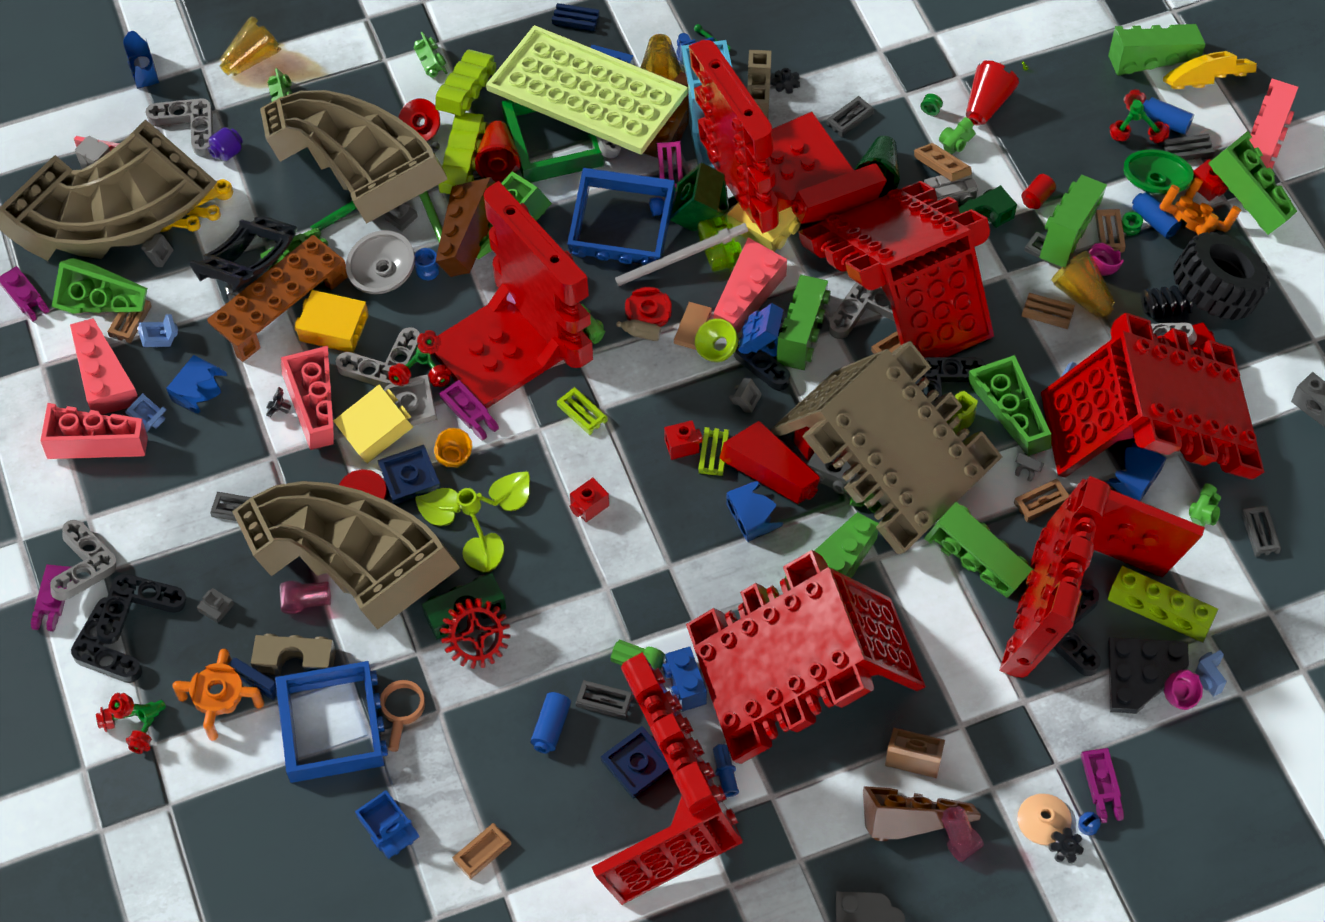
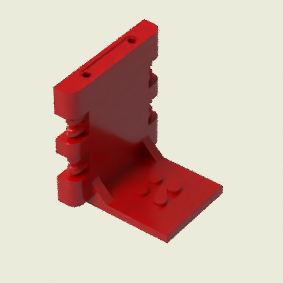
[689,40,854,234]
[433,181,593,409]
[798,181,994,358]
[1041,312,1264,479]
[999,476,1205,678]
[686,550,926,764]
[591,652,743,905]

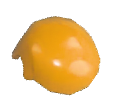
[434,428,473,468]

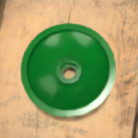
[1123,149,1194,195]

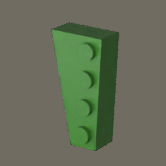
[1208,131,1297,235]

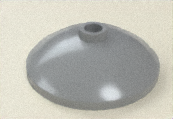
[346,230,415,294]

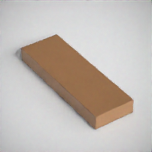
[914,143,972,182]

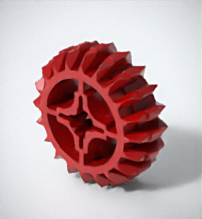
[440,598,511,669]

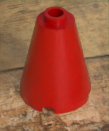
[966,60,1019,126]
[475,121,521,182]

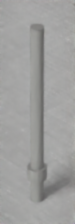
[615,223,748,286]

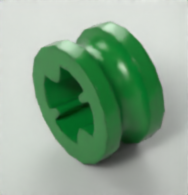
[920,93,943,116]
[1122,212,1143,235]

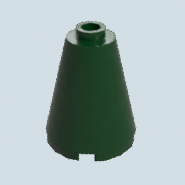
[855,135,900,197]

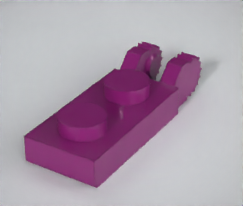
[0,266,50,322]
[439,380,499,441]
[31,564,71,631]
[1081,748,1124,823]

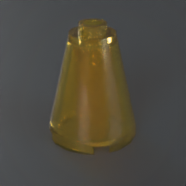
[219,16,281,76]
[640,34,682,81]
[1051,251,1115,318]

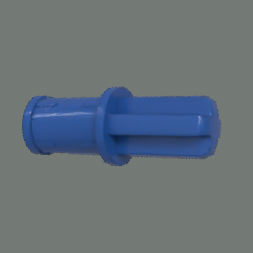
[713,744,739,797]

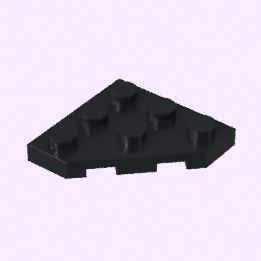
[1108,637,1189,714]

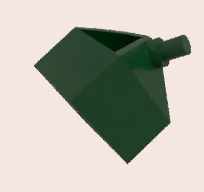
[670,162,738,232]

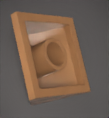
[885,728,945,778]

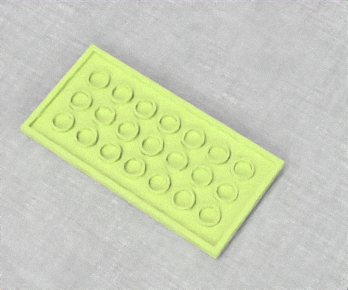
[486,25,688,155]

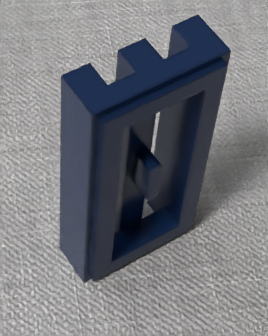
[552,3,600,31]
[228,658,277,701]

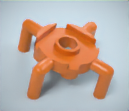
[1160,178,1241,235]
[172,649,264,741]

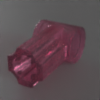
[280,581,331,614]
[942,806,984,862]

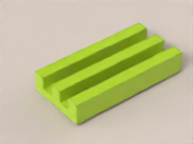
[557,387,608,435]
[698,427,729,476]

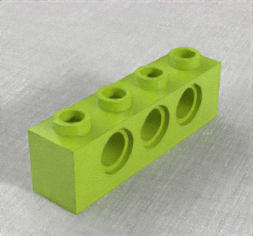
[1108,566,1218,643]

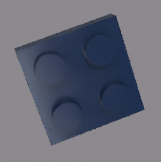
[377,444,441,505]
[601,726,671,799]

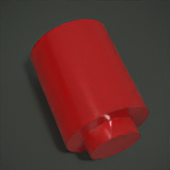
[1021,174,1056,209]

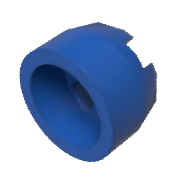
[649,197,665,217]
[1078,812,1101,836]

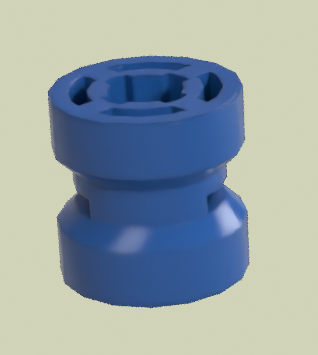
[415,248,439,280]

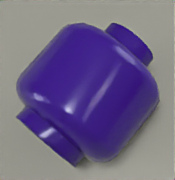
[208,127,243,161]

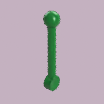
[694,24,730,52]

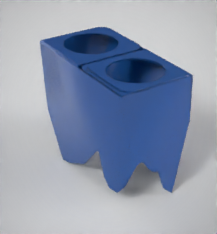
[123,31,159,89]
[166,355,228,413]
[1106,442,1167,501]
[726,481,783,542]

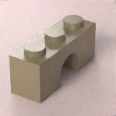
[747,50,771,119]
[251,634,336,676]

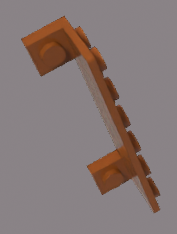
[207,235,348,362]

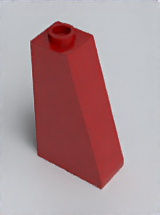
[791,163,887,224]
[719,421,820,504]

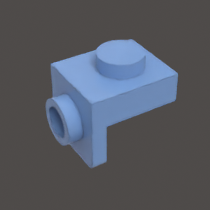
[138,314,178,347]
[125,393,167,432]
[1195,650,1227,697]

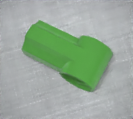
[610,639,665,670]

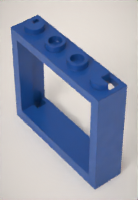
[567,168,675,266]
[275,661,388,783]

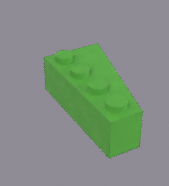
[1108,24,1205,76]
[1039,174,1107,268]
[777,274,831,371]
[969,355,1051,456]
[924,502,1033,598]
[785,512,879,578]

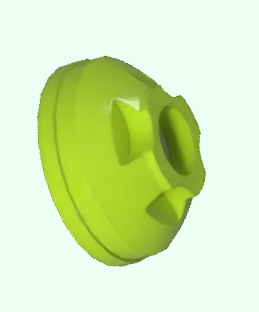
[695,319,738,362]

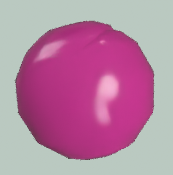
[1086,243,1124,276]
[1164,669,1203,710]

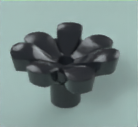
[771,68,800,94]
[266,387,291,417]
[1048,828,1084,863]

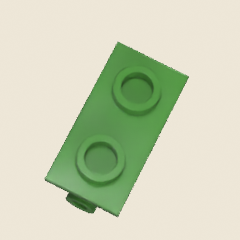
[414,32,448,77]
[267,68,292,102]

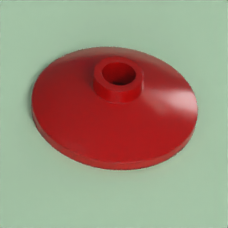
[398,98,440,142]

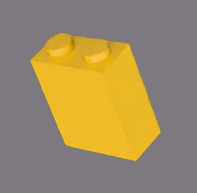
[295,290,369,353]

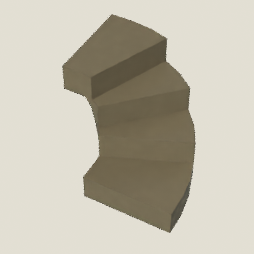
[260,90,448,224]
[0,119,217,261]
[232,481,460,630]

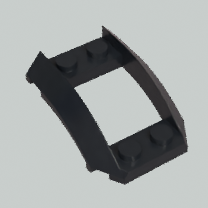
[190,216,297,293]

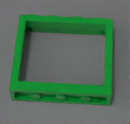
[502,100,604,183]

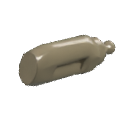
[616,320,661,341]

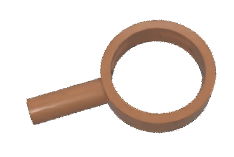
[380,680,425,752]

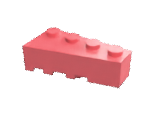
[1250,79,1298,169]
[714,237,787,334]
[70,318,138,415]
[281,346,334,450]
[40,403,148,459]

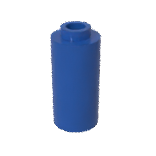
[1143,97,1194,135]
[1132,192,1182,239]
[530,692,571,754]

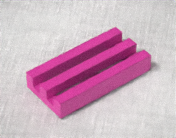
[657,141,683,188]

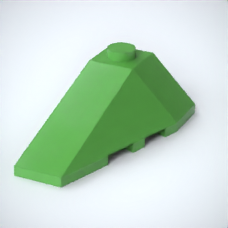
[477,171,552,259]
[52,258,148,313]

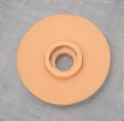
[1017,794,1072,845]

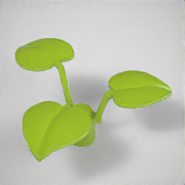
[415,472,530,573]

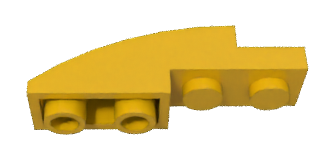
[1163,51,1257,89]

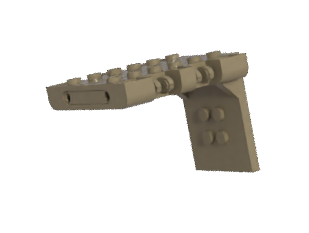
[770,341,1002,554]

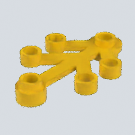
[160,179,233,232]

